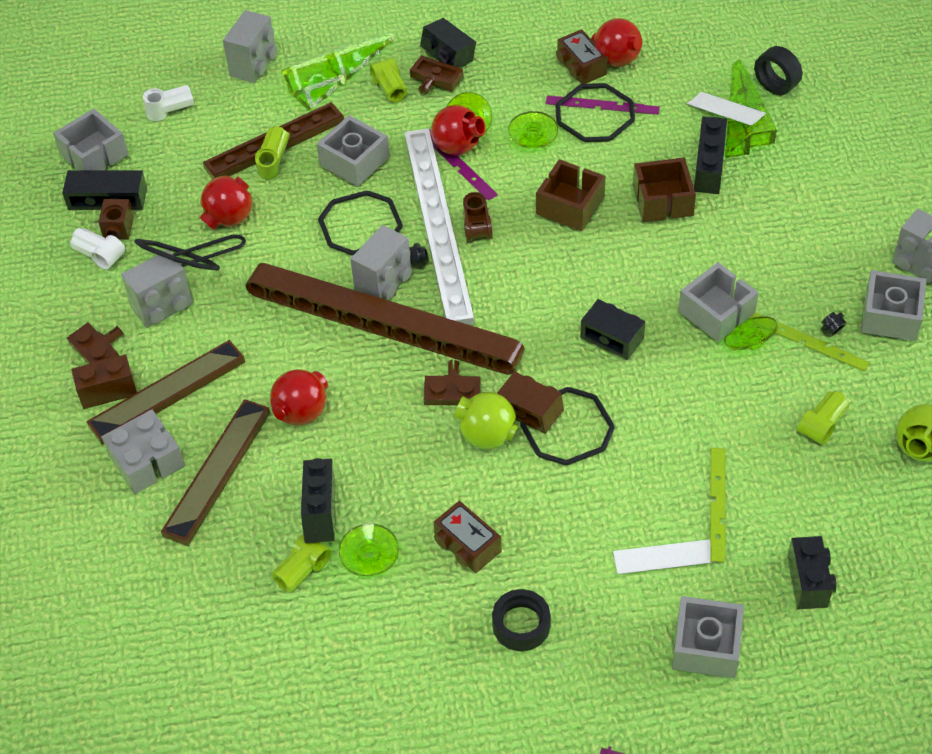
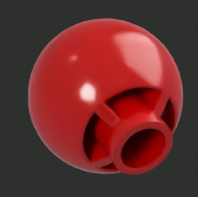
[591,18,643,67]
[430,105,486,155]
[199,176,252,230]
[270,369,328,426]

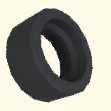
[754,46,803,96]
[492,589,551,652]

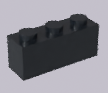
[694,116,727,194]
[62,170,147,210]
[301,458,336,543]

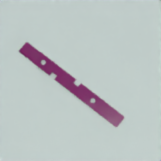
[545,95,660,115]
[429,129,498,200]

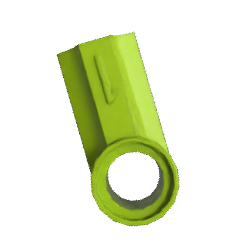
[370,57,407,103]
[255,126,290,180]
[797,390,850,445]
[271,534,332,592]

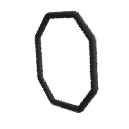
[555,83,635,142]
[318,191,403,255]
[134,239,220,271]
[520,387,615,465]

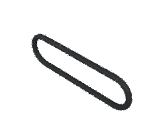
[172,234,246,267]

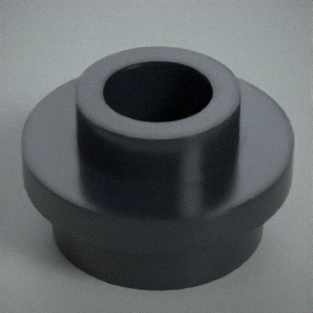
[409,242,429,269]
[820,312,847,337]

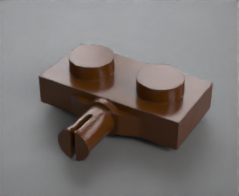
[410,55,464,95]
[66,322,124,364]
[423,360,481,406]

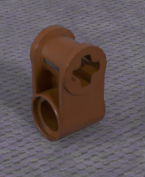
[463,192,493,242]

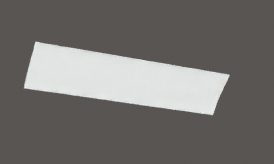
[686,92,766,125]
[613,538,719,574]

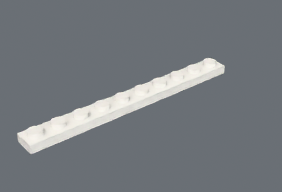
[404,128,474,325]

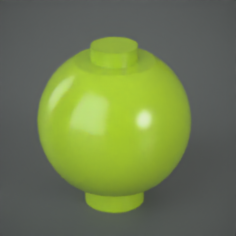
[453,392,518,449]
[896,404,932,462]

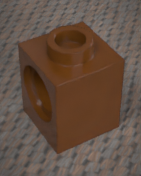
[98,199,134,240]

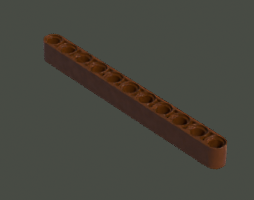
[245,263,525,375]

